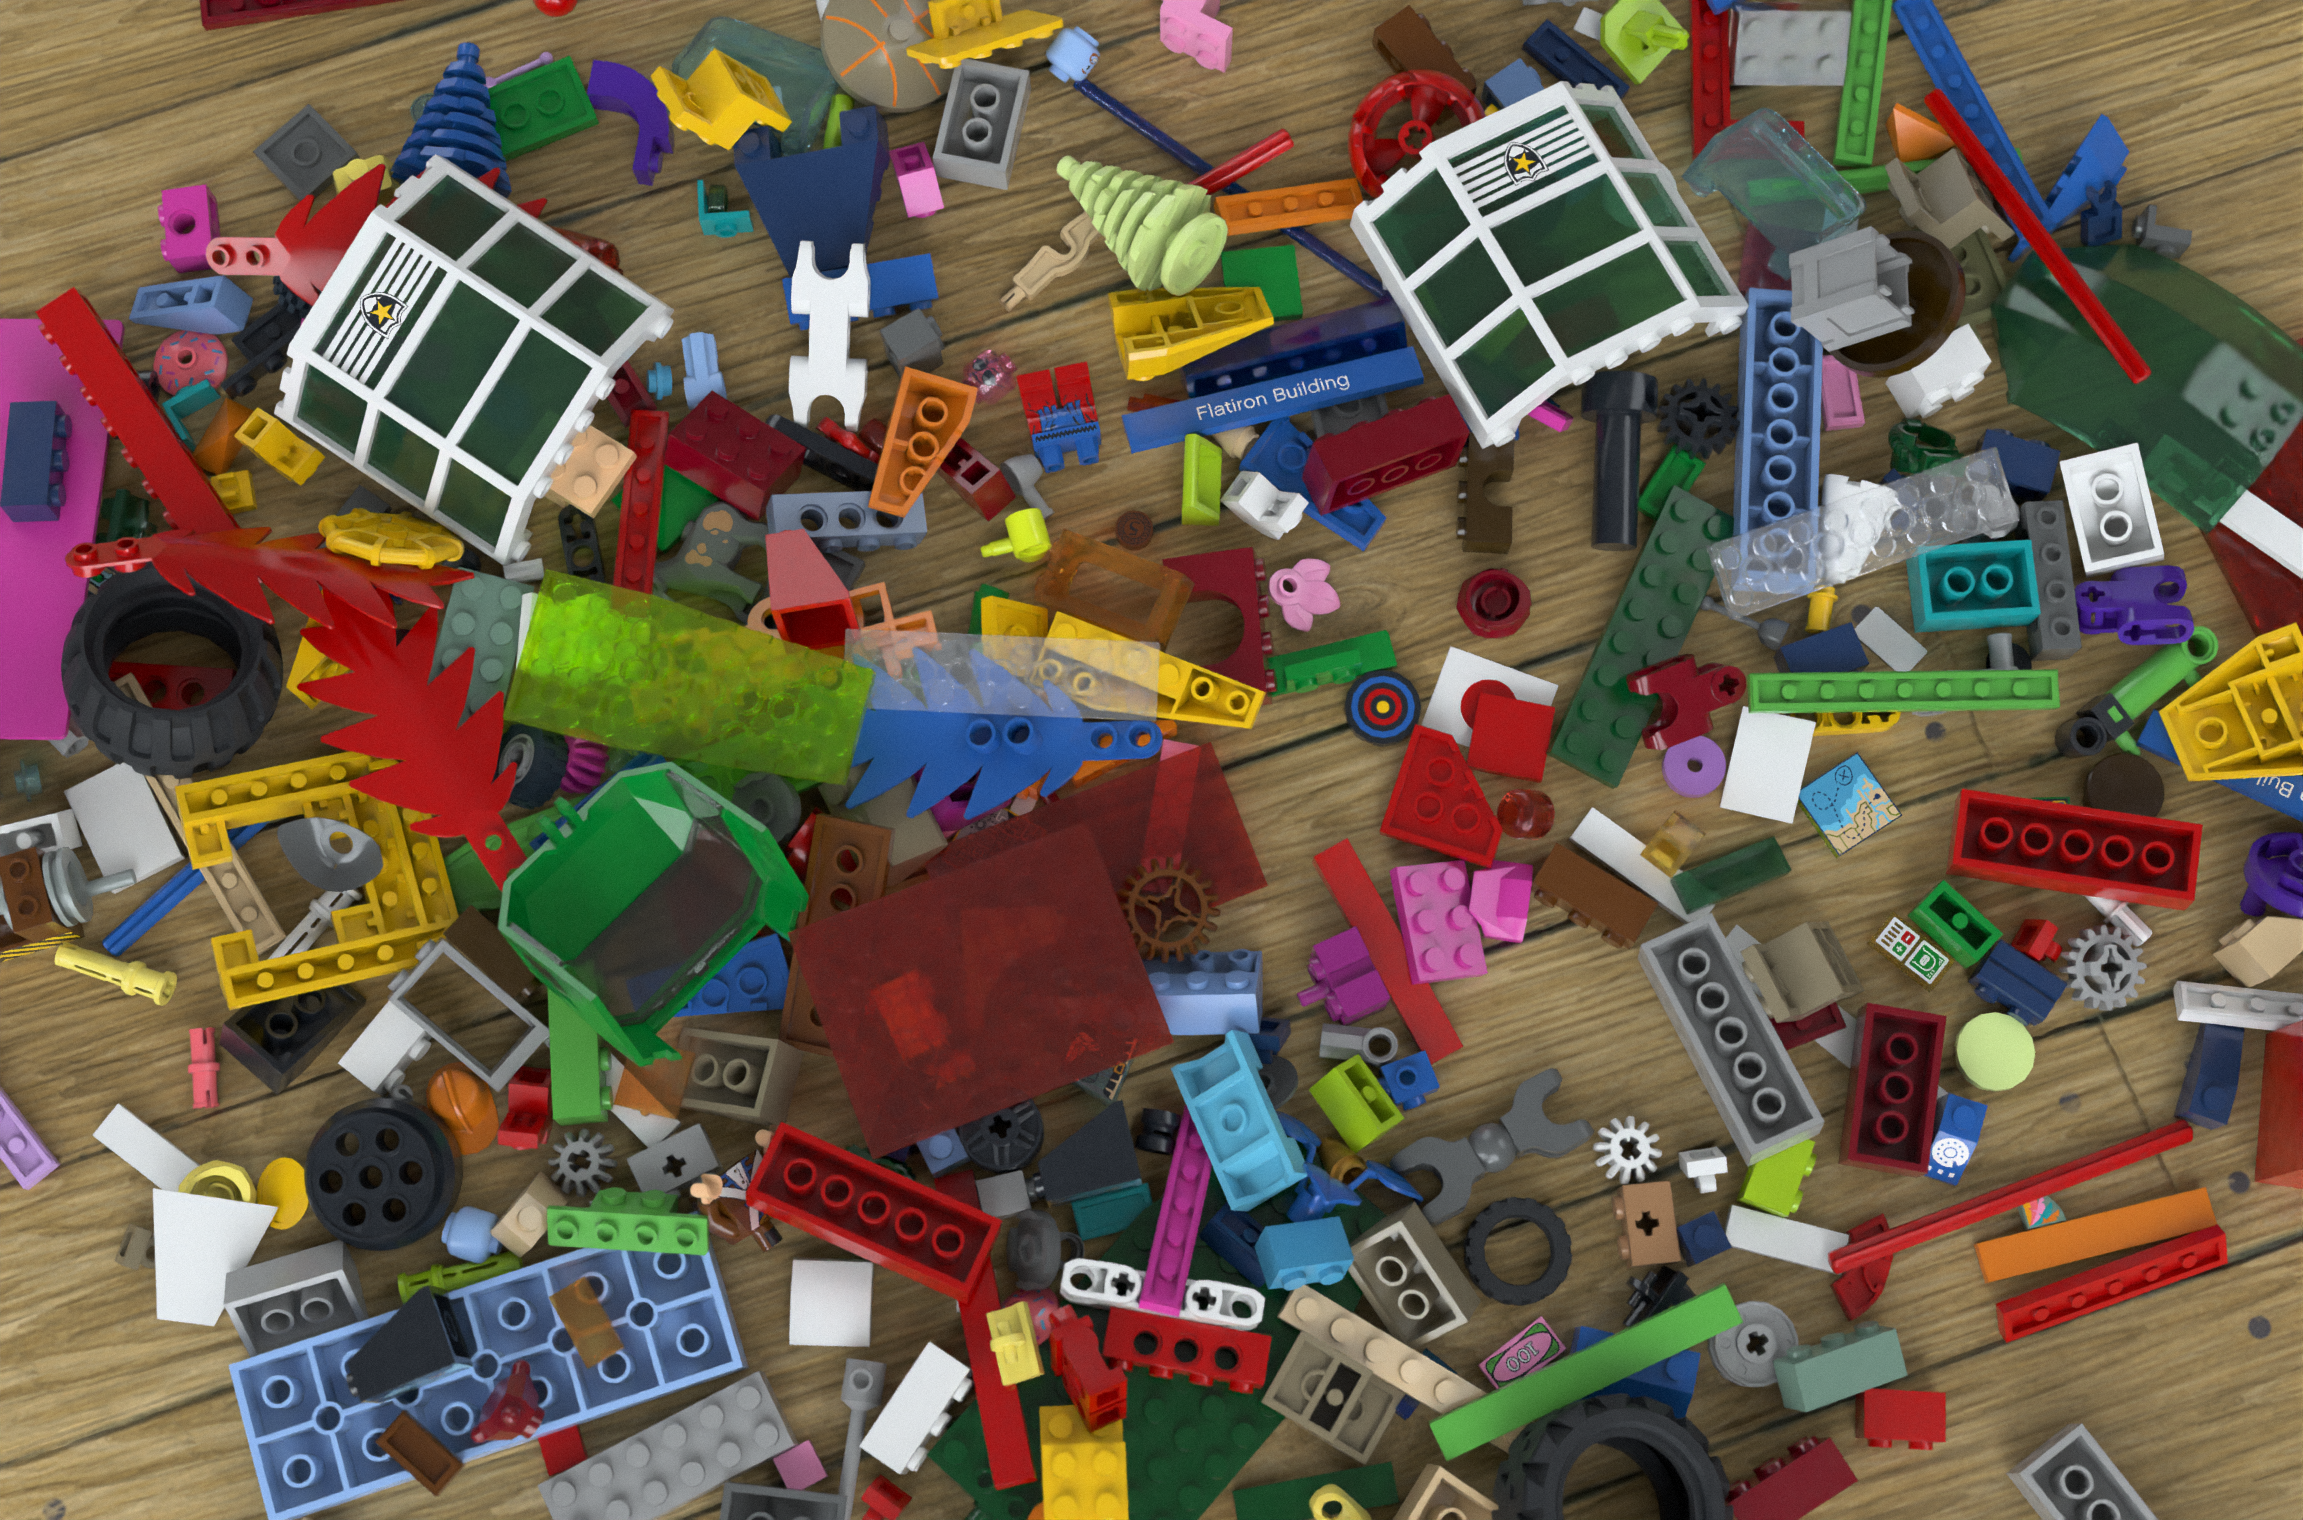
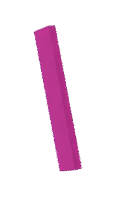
[1138,1105,1212,1317]

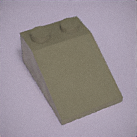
[662,1027,804,1126]

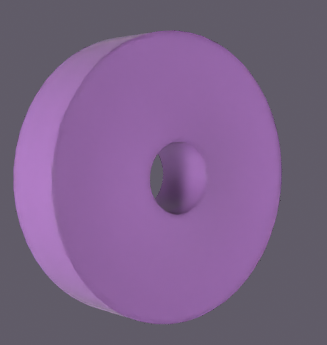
[1662,736,1726,798]

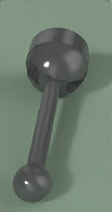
[1700,595,1790,651]

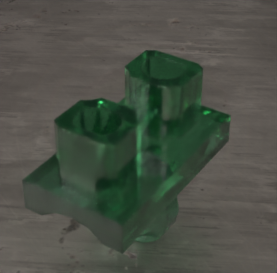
[95,489,158,544]

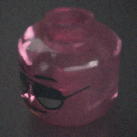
[961,349,1018,405]

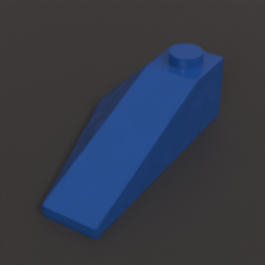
[2007,114,2129,263]

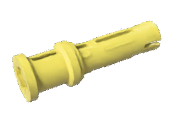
[55,942,177,1006]

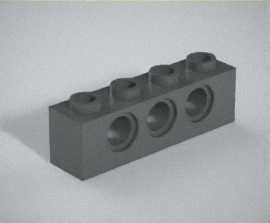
[2015,500,2082,661]

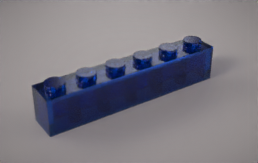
[1179,297,1408,399]

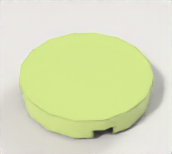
[1954,1012,2035,1091]

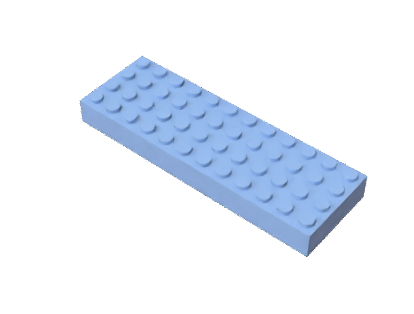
[228,1211,749,1520]

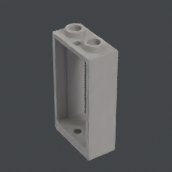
[387,937,549,1092]

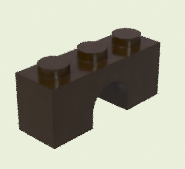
[1456,432,1515,554]

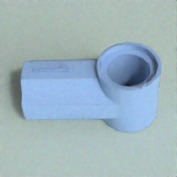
[682,332,727,410]

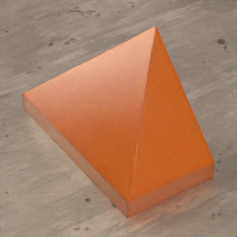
[1885,103,1957,163]
[192,397,254,476]

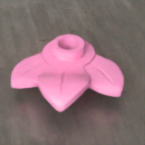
[1268,558,1340,632]

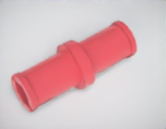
[188,1027,220,1109]

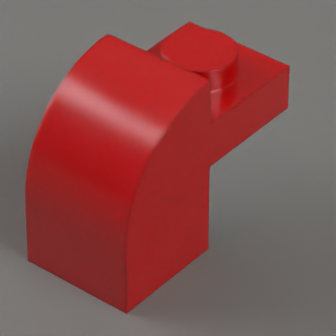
[498,1066,554,1150]

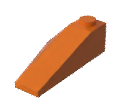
[868,367,978,518]

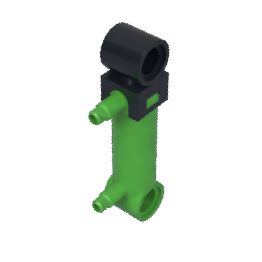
[2055,626,2218,758]

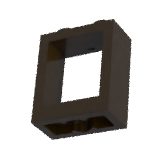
[443,905,543,1000]

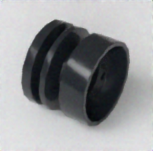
[958,1085,1045,1175]

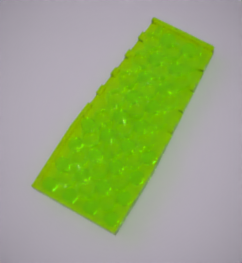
[503,569,876,786]

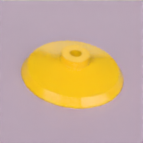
[256,1157,309,1230]

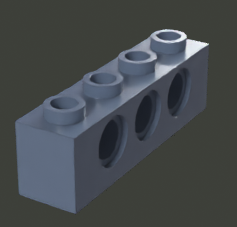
[766,491,927,553]

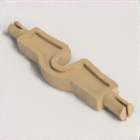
[999,211,1102,312]

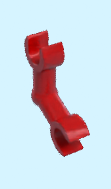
[815,417,880,464]

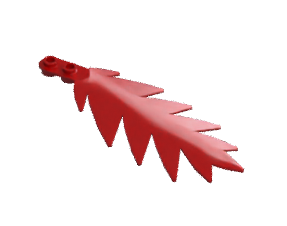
[206,164,580,334]
[65,527,475,629]
[297,587,528,892]

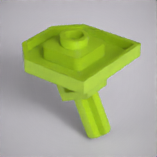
[1600,0,1689,85]

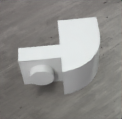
[1220,471,1309,540]

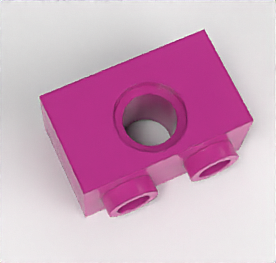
[158,184,222,274]

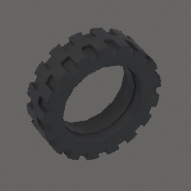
[1463,1197,1572,1306]

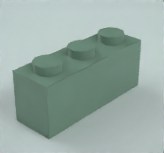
[1773,1321,1907,1412]

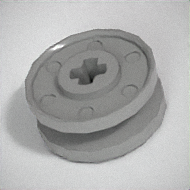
[1708,1301,1798,1387]

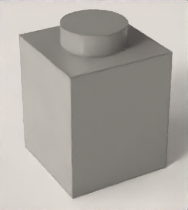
[976,1170,1038,1220]

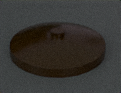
[1830,231,1966,378]

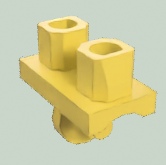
[986,1301,1044,1386]

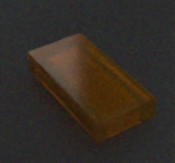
[549,1276,626,1369]

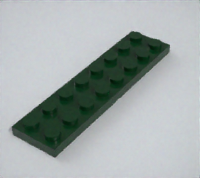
[1546,485,1734,789]

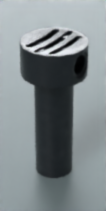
[1581,371,1658,551]

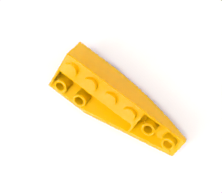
[1029,611,1266,729]

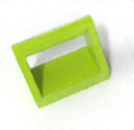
[1182,434,1222,526]

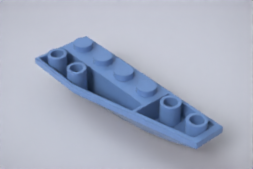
[1020,949,1263,1035]

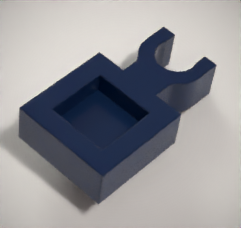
[2081,180,2122,249]

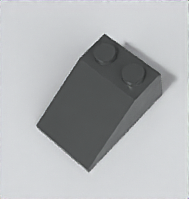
[720,1481,848,1520]

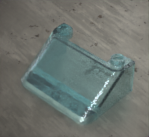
[667,17,839,156]
[1681,108,1867,281]

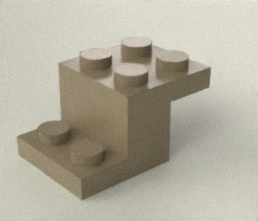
[1884,148,2016,249]
[1740,921,1865,1023]
[1261,1330,1405,1465]

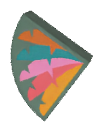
[2017,1196,2066,1231]

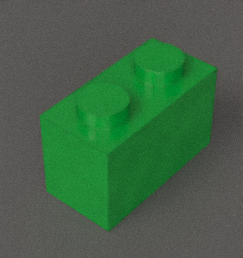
[1907,880,2003,969]

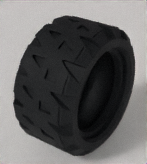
[1491,1393,1734,1520]

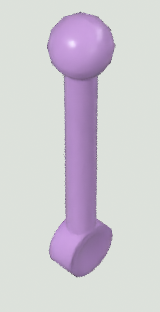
[483,52,553,88]

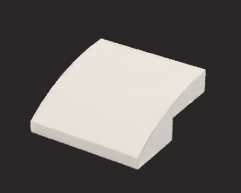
[789,1257,874,1347]

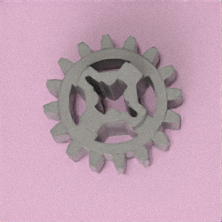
[2059,925,2147,1011]

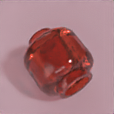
[1497,788,1555,840]

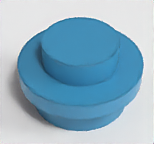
[646,362,672,400]

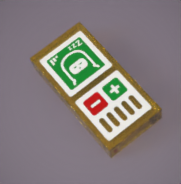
[1867,912,1956,992]

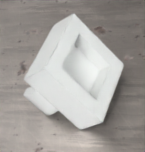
[1678,1147,1728,1193]

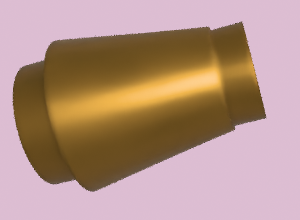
[1316,1136,1366,1189]

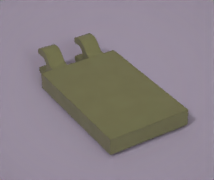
[1910,227,2018,347]

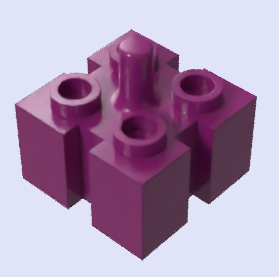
[1297,926,1390,1026]

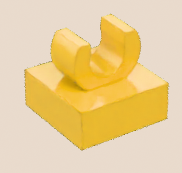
[211,469,258,514]

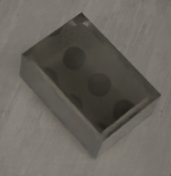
[1729,2,1851,86]

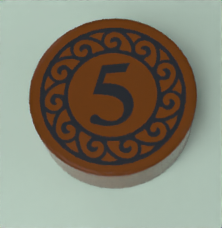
[1115,510,1153,550]

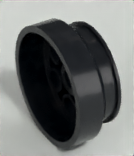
[304,1096,463,1251]

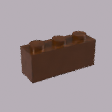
[1372,5,1477,126]
[1531,843,1658,949]

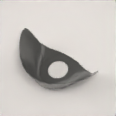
[277,817,383,892]

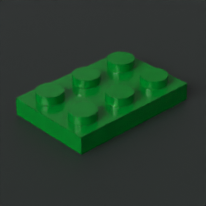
[487,56,599,161]

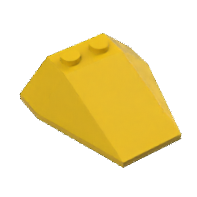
[1108,287,1274,381]
[2159,623,2303,781]

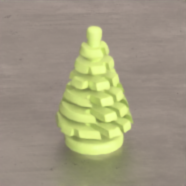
[1056,155,1228,296]

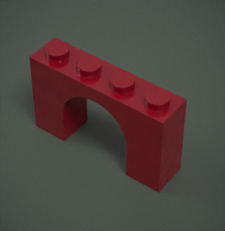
[1162,547,1277,705]

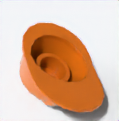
[426,1062,499,1155]

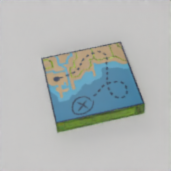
[1797,752,1902,859]

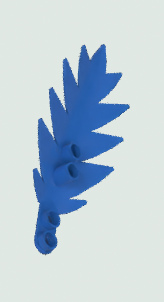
[771,647,1163,820]

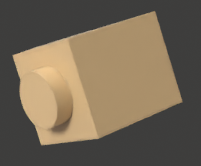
[490,1171,570,1258]

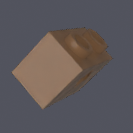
[1612,1181,1681,1269]

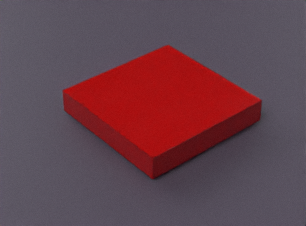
[1466,692,1555,783]

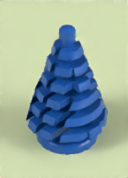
[390,42,512,224]

